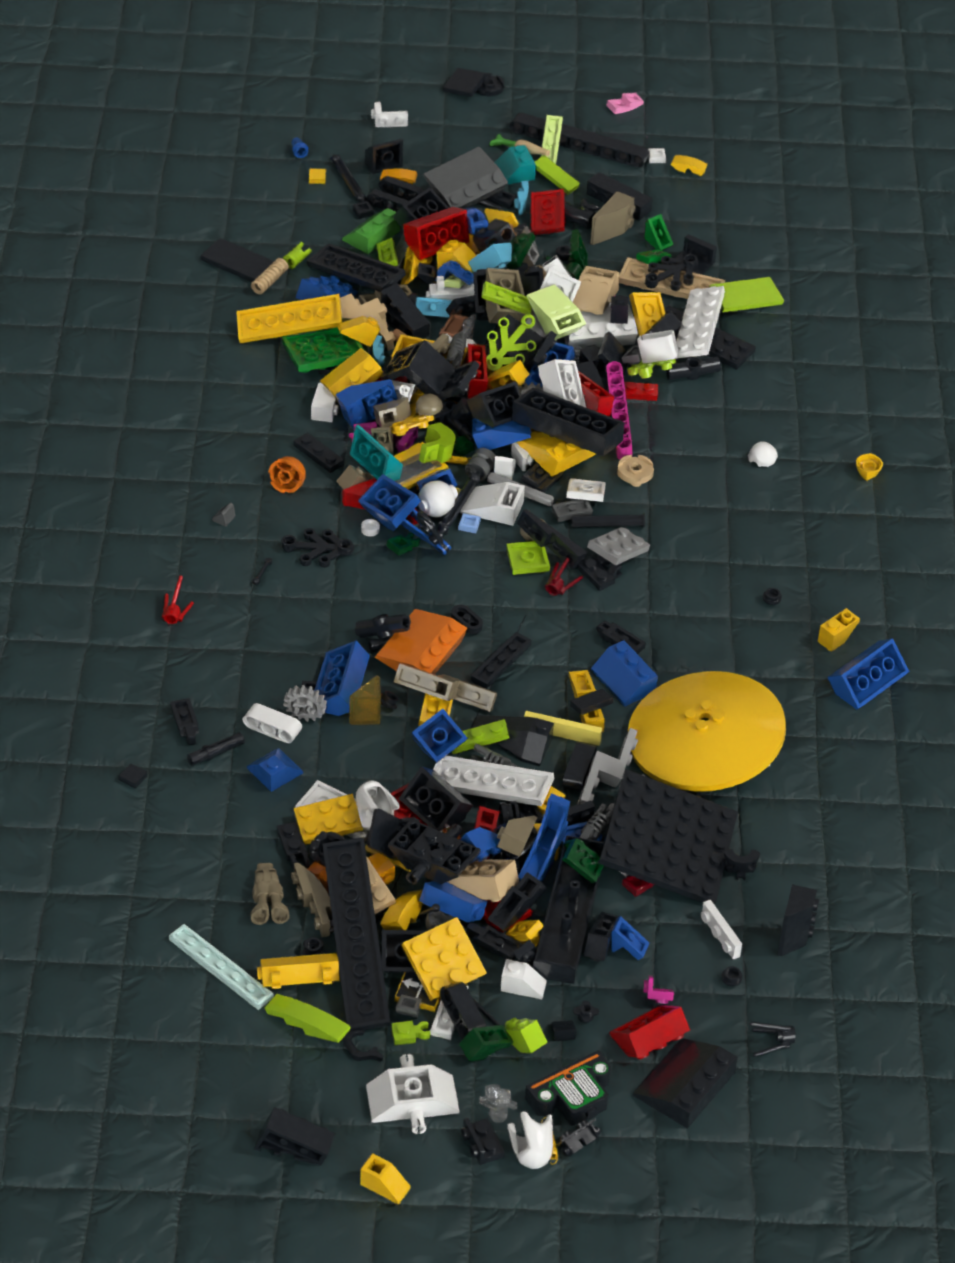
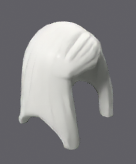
[356,780,400,832]
[508,1111,553,1169]

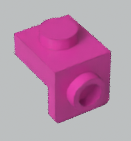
[643,975,674,1004]

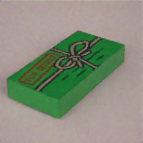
[636,249,671,265]

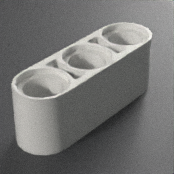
[243,703,302,743]

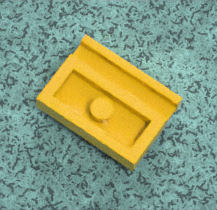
[418,693,453,726]

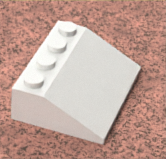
[564,302,638,350]

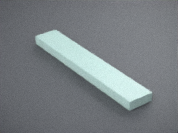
[169,924,273,1010]

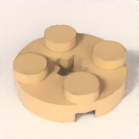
[617,455,654,487]

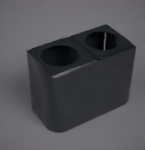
[473,219,516,253]

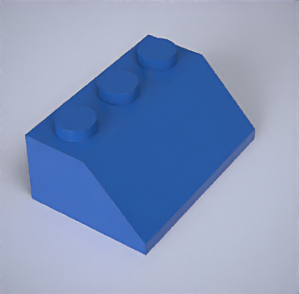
[591,640,658,707]

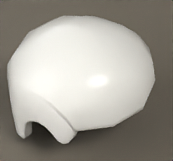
[748,442,778,467]

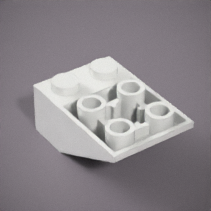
[460,482,525,526]

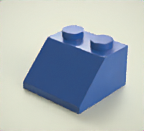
[412,709,468,763]

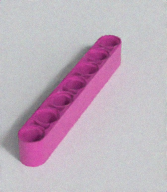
[606,361,633,460]

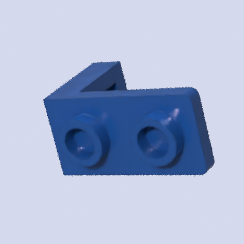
[435,260,474,285]

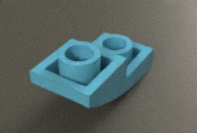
[514,181,529,215]
[373,335,386,367]

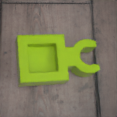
[391,1021,430,1045]

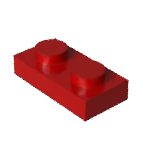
[624,382,658,401]

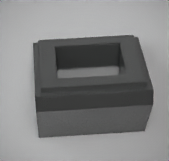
[212,503,236,527]
[396,995,422,1018]

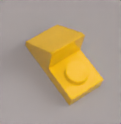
[506,920,544,947]

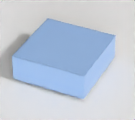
[458,513,481,534]

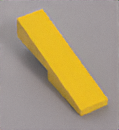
[569,670,605,732]

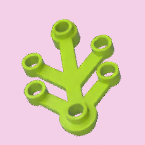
[486,314,536,371]
[627,359,676,379]

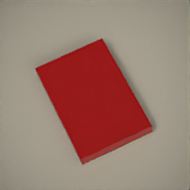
[531,189,565,235]

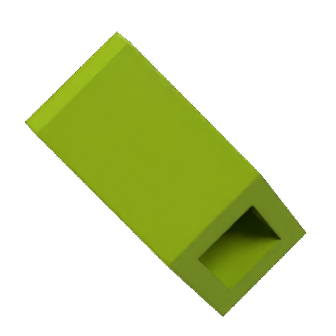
[504,1018,548,1053]

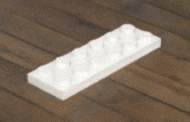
[675,286,725,359]
[433,756,554,806]

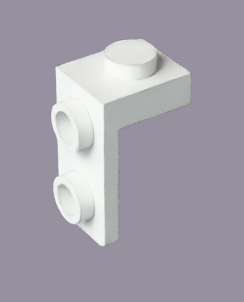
[371,102,408,127]

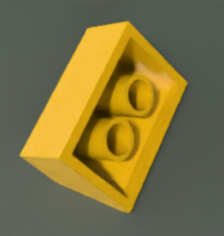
[320,348,383,404]

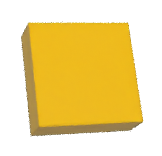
[309,169,326,184]

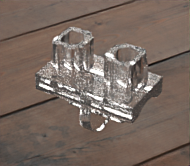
[479,1084,517,1123]

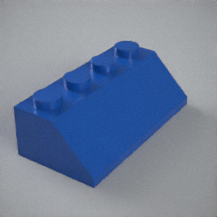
[827,638,910,709]
[314,641,370,716]

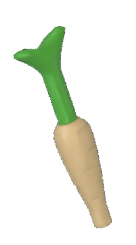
[489,134,550,156]

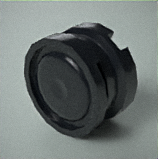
[499,801,520,825]

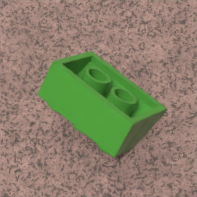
[342,208,401,254]

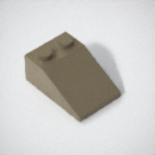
[590,192,635,245]
[486,268,526,324]

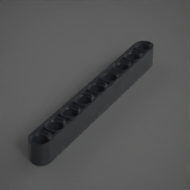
[510,113,650,168]

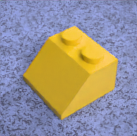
[436,240,477,272]

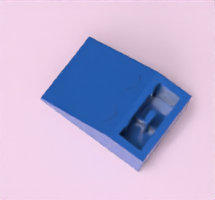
[295,275,358,300]
[336,379,398,430]

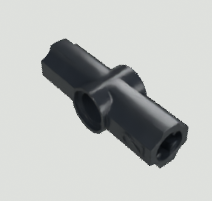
[666,357,721,380]
[355,614,411,638]

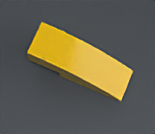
[380,889,423,930]

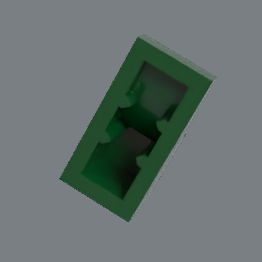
[459,1025,513,1061]

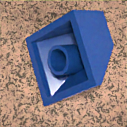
[247,748,303,792]

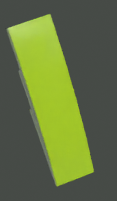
[265,994,351,1043]

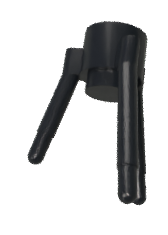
[749,1022,796,1057]

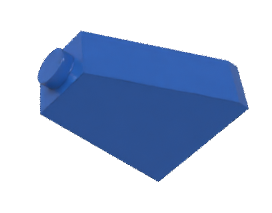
[419,881,487,922]

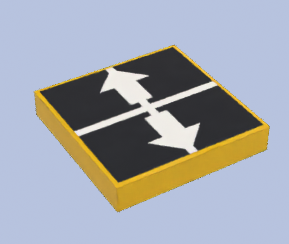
[394,972,441,1012]

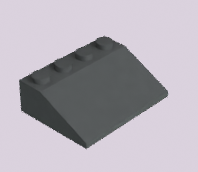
[423,146,508,209]

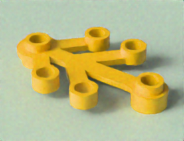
[390,402,434,436]

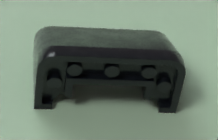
[473,266,544,321]

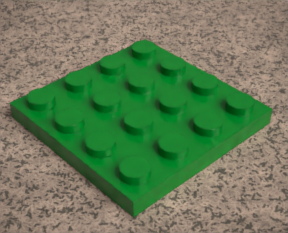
[281,327,365,373]

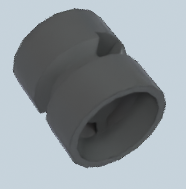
[465,448,495,482]

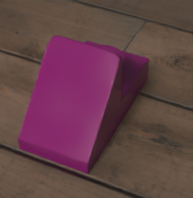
[393,426,418,454]

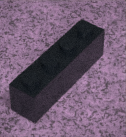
[586,172,652,221]

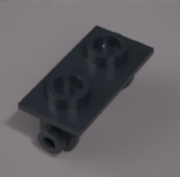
[556,1118,601,1156]

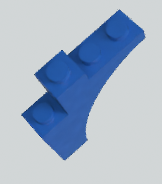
[515,793,570,887]

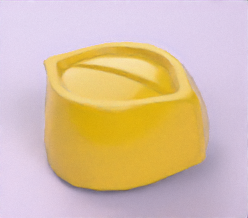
[856,453,883,481]

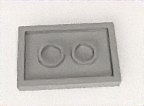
[587,527,650,565]

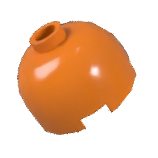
[268,456,306,493]

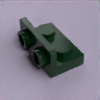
[562,838,604,883]

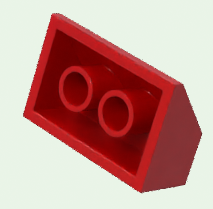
[609,1005,690,1059]

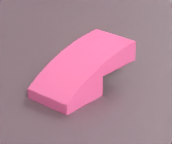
[606,93,644,114]

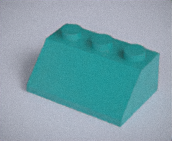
[350,424,403,481]

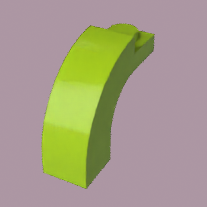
[419,422,456,463]

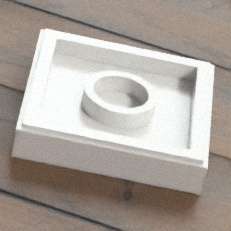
[566,478,606,502]

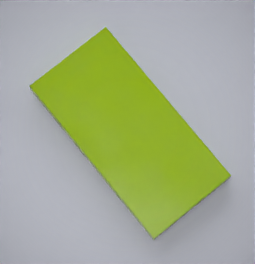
[709,277,784,312]

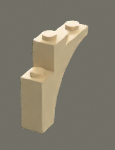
[323,293,395,351]

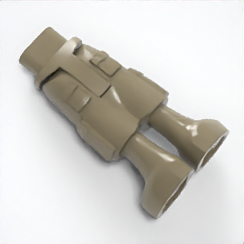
[250,863,290,925]

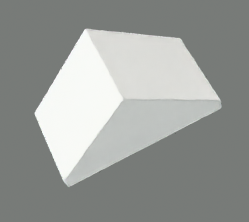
[494,456,516,480]

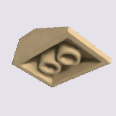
[448,859,519,902]

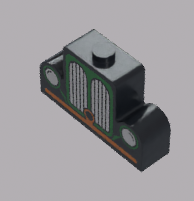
[525,1050,611,1126]

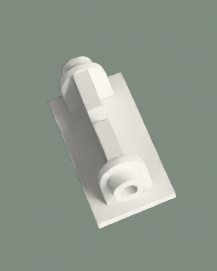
[392,380,415,402]

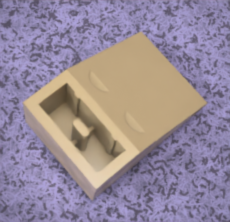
[573,266,619,315]

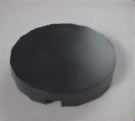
[476,73,504,96]

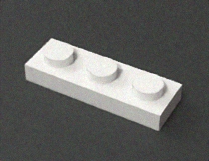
[701,900,742,959]

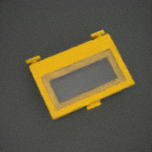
[394,442,449,490]

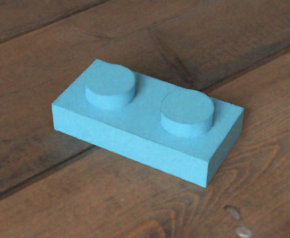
[416,297,452,318]

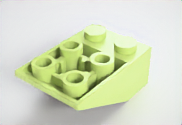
[526,284,586,340]

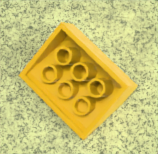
[516,431,597,477]

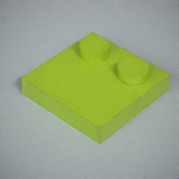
[506,541,550,575]

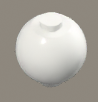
[418,481,458,517]

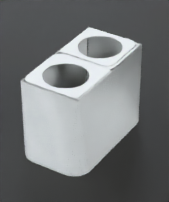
[637,330,678,364]

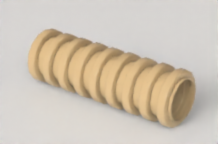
[251,258,288,295]

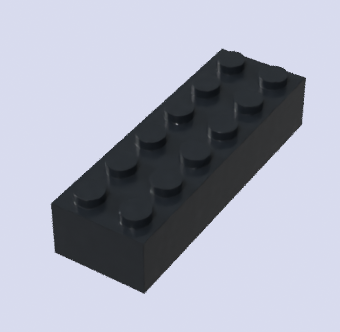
[512,387,624,456]

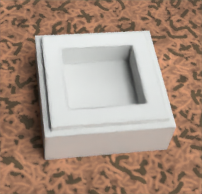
[648,149,666,163]

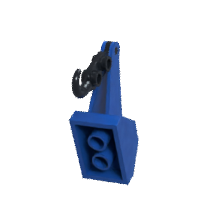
[358,474,451,555]

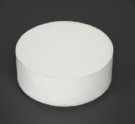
[361,519,380,536]

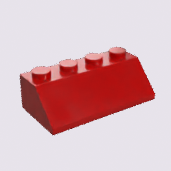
[403,207,470,260]

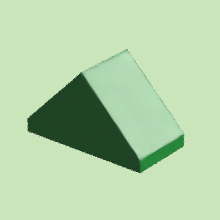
[644,214,674,250]

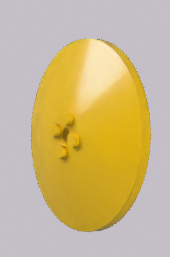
[628,671,786,792]

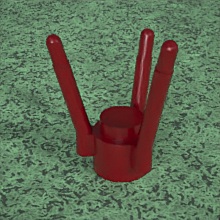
[545,558,583,596]

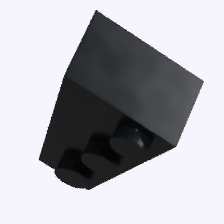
[381,283,430,339]

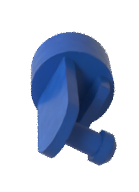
[466,207,488,234]

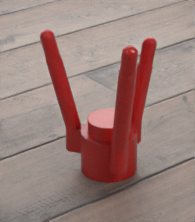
[162,575,194,624]

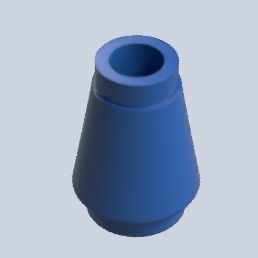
[291,138,309,158]

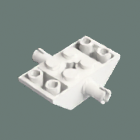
[366,1054,459,1134]

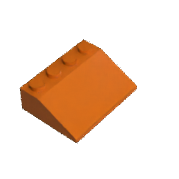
[375,609,467,675]

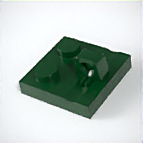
[569,229,588,270]

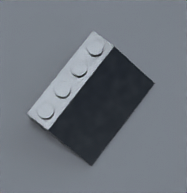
[633,1038,738,1129]

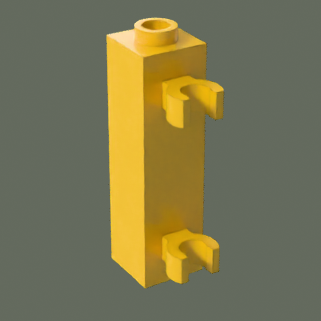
[257,953,340,989]

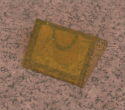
[349,675,381,725]

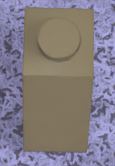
[497,816,537,857]

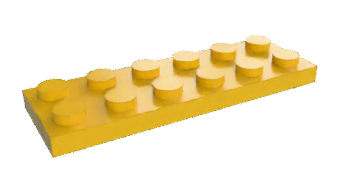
[236,294,343,343]

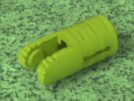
[283,242,312,269]

